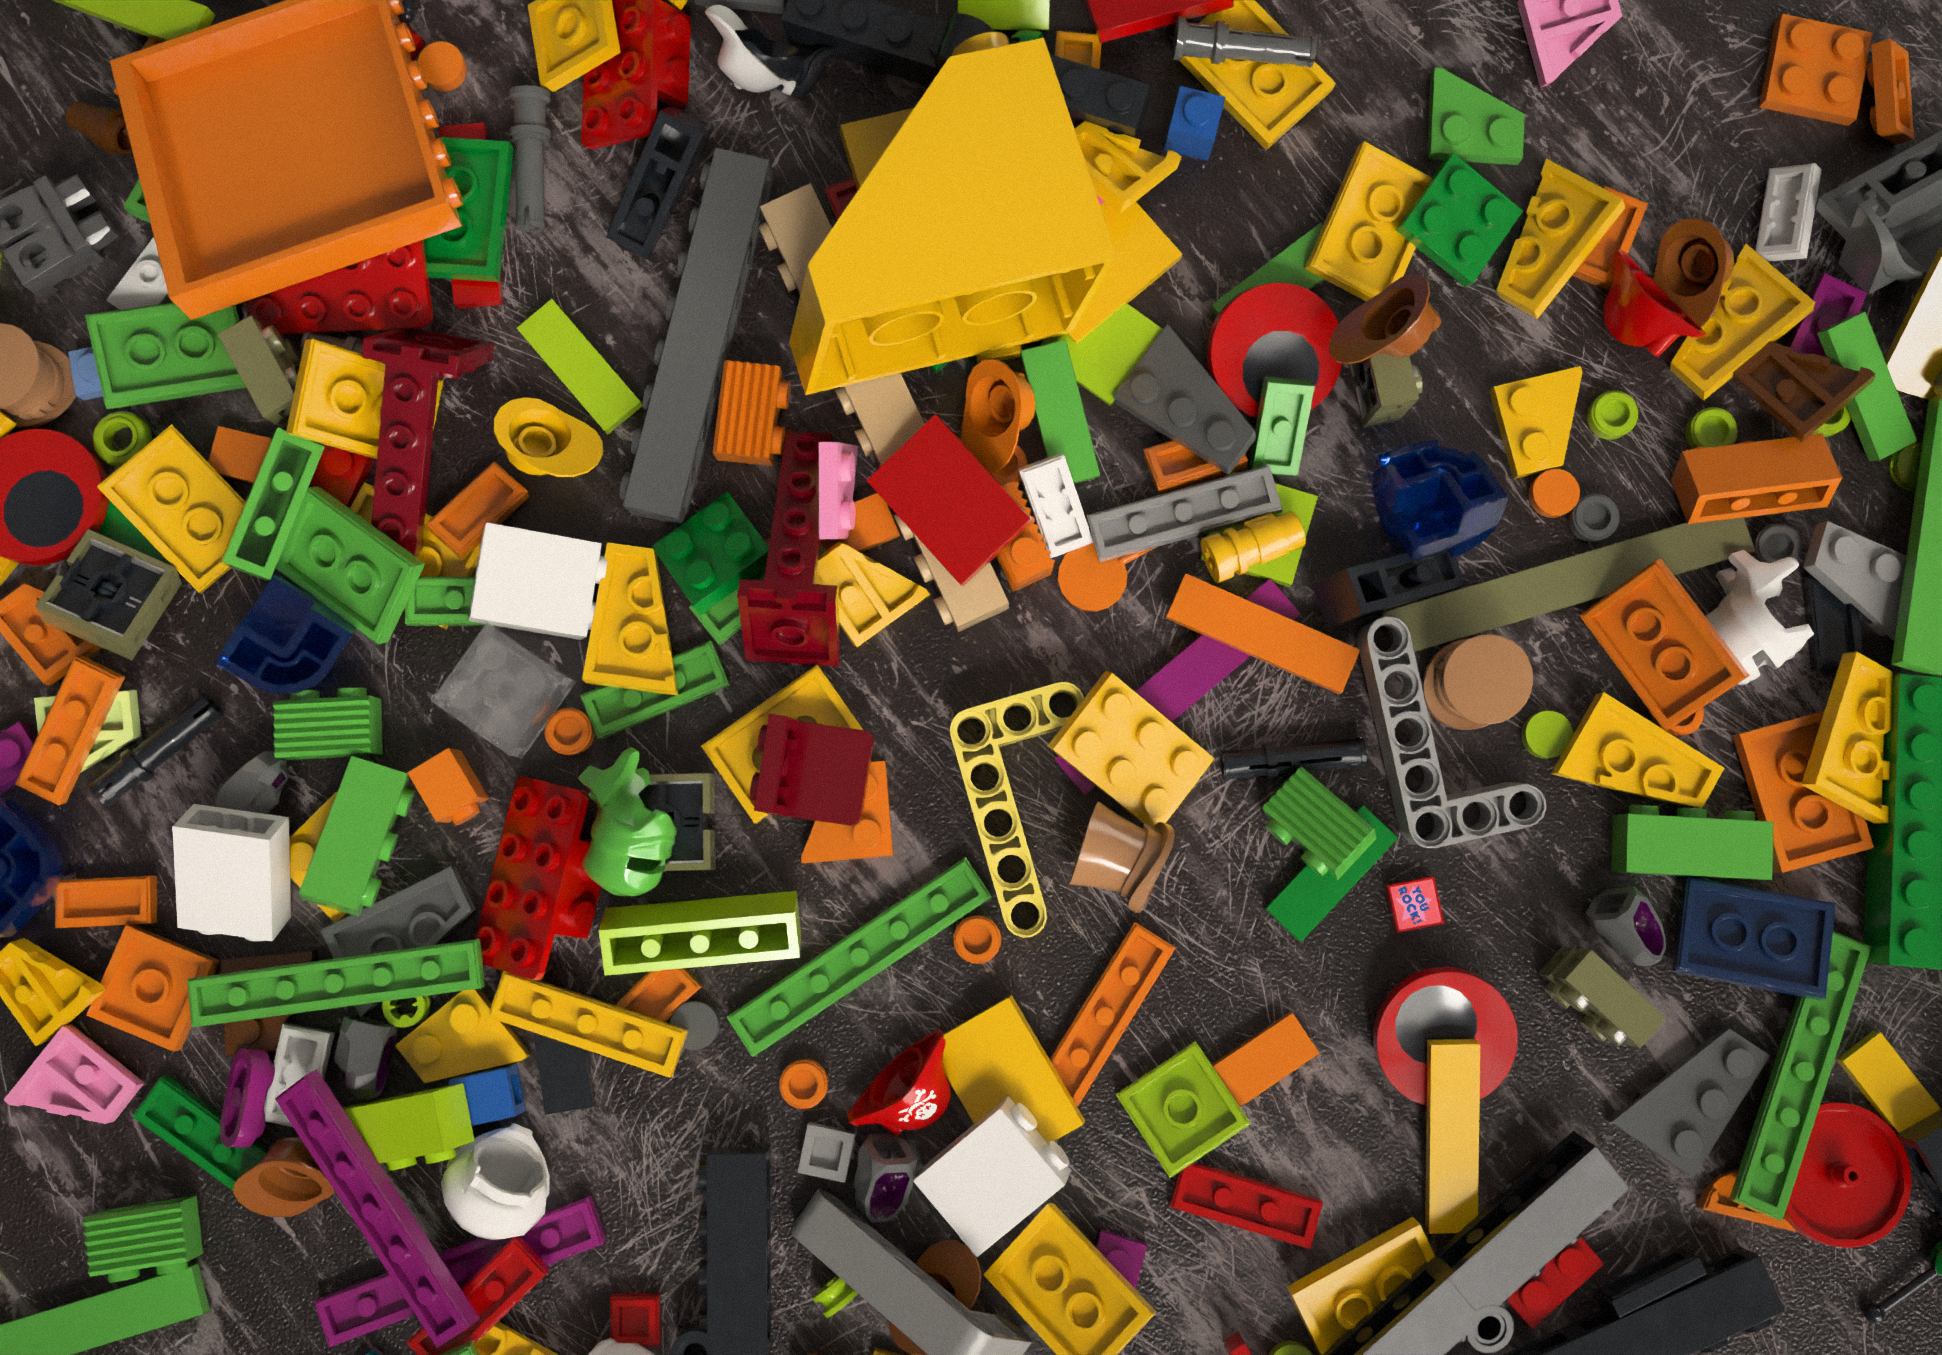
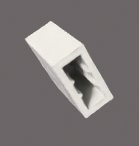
[468,523,607,640]
[172,804,291,941]
[913,1096,1071,1257]

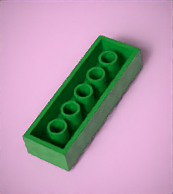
[1864,674,1942,970]

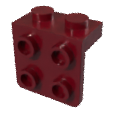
[750,714,874,826]

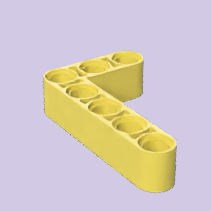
[950,682,1084,938]

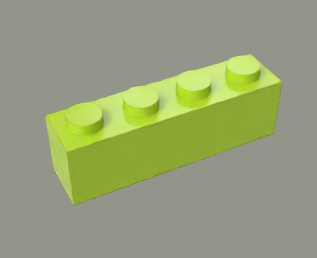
[598,891,801,976]

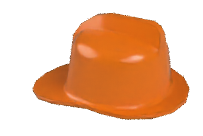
[961,359,1036,473]

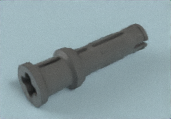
[1172,17,1317,68]
[509,85,551,232]

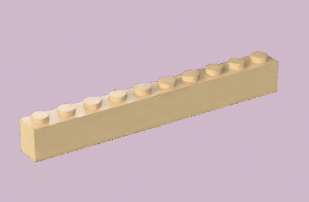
[758,183,1009,632]

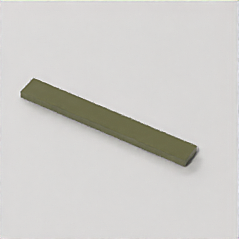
[1379,517,1755,653]

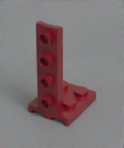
[362,328,495,557]
[737,430,841,667]

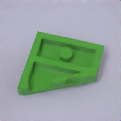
[1427,67,1525,165]

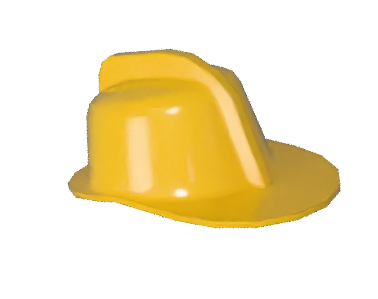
[494,397,603,477]

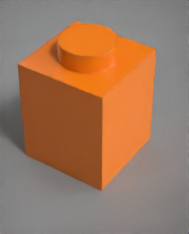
[407,748,489,826]

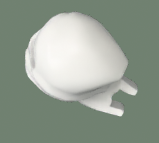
[1705,550,1814,685]

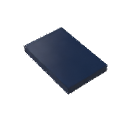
[1672,876,1836,1000]

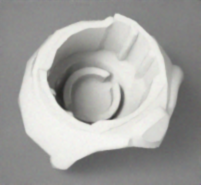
[441,1123,550,1240]

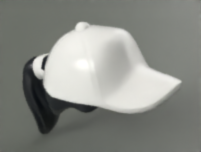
[705,5,837,98]

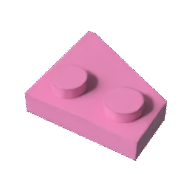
[1517,0,1622,88]
[819,442,858,539]
[4,1024,144,1124]

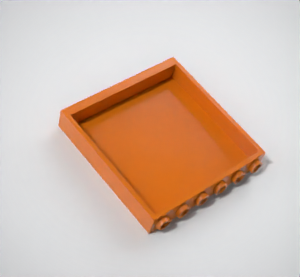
[110,0,463,320]

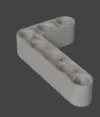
[1357,617,1546,848]
[790,1189,1032,1355]

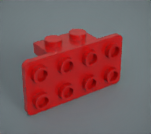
[581,0,691,150]
[245,240,433,334]
[474,776,601,980]

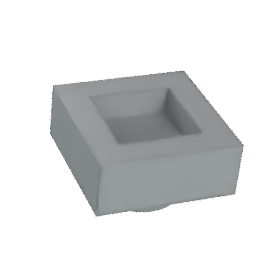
[797,1122,856,1183]

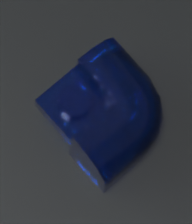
[1373,440,1508,560]
[214,574,356,695]
[0,799,63,938]

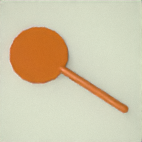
[1058,543,1156,612]

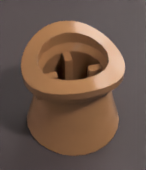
[0,323,76,429]
[1422,634,1533,730]
[1068,801,1175,913]

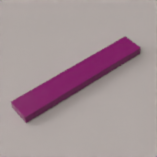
[1054,579,1300,795]
[275,1069,480,1348]
[314,1195,607,1347]

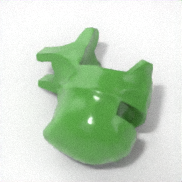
[578,748,676,896]

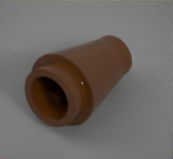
[66,101,132,155]

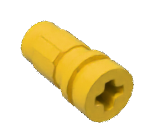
[1201,511,1306,583]

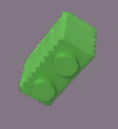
[273,688,383,760]
[1262,767,1377,880]
[83,1196,203,1283]

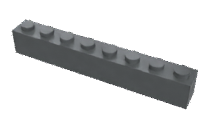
[619,147,774,525]

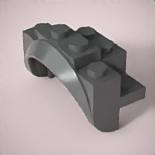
[1816,131,1942,295]

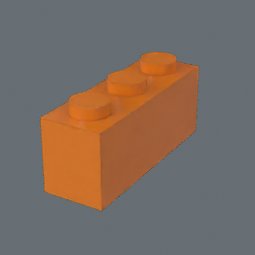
[1671,433,1842,524]

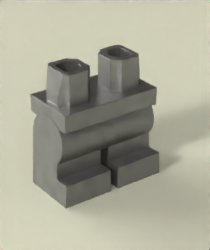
[0,174,119,300]

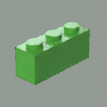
[220,427,324,581]
[299,756,415,917]
[1611,805,1773,880]

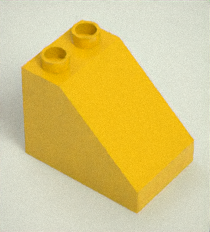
[789,32,1117,395]

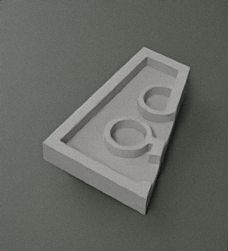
[1803,521,1906,641]

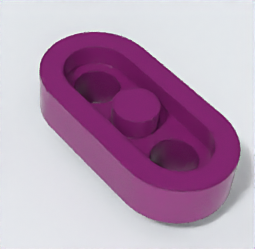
[220,1048,275,1148]

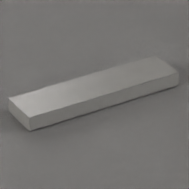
[1087,465,1282,563]

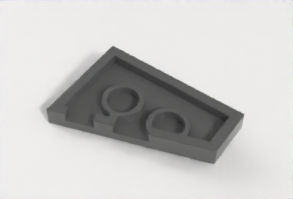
[1113,324,1256,475]
[320,866,475,1017]
[1606,1027,1770,1178]

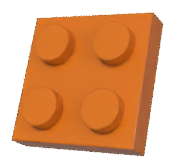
[1759,14,1873,126]
[86,925,220,1052]

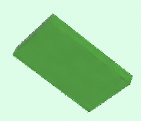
[85,302,246,409]
[275,486,425,644]

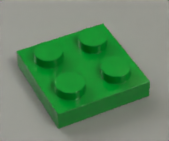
[1395,153,1523,287]
[652,491,769,615]

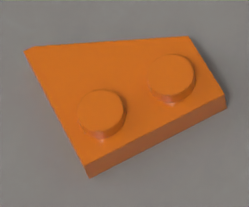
[0,584,102,687]
[801,761,894,864]

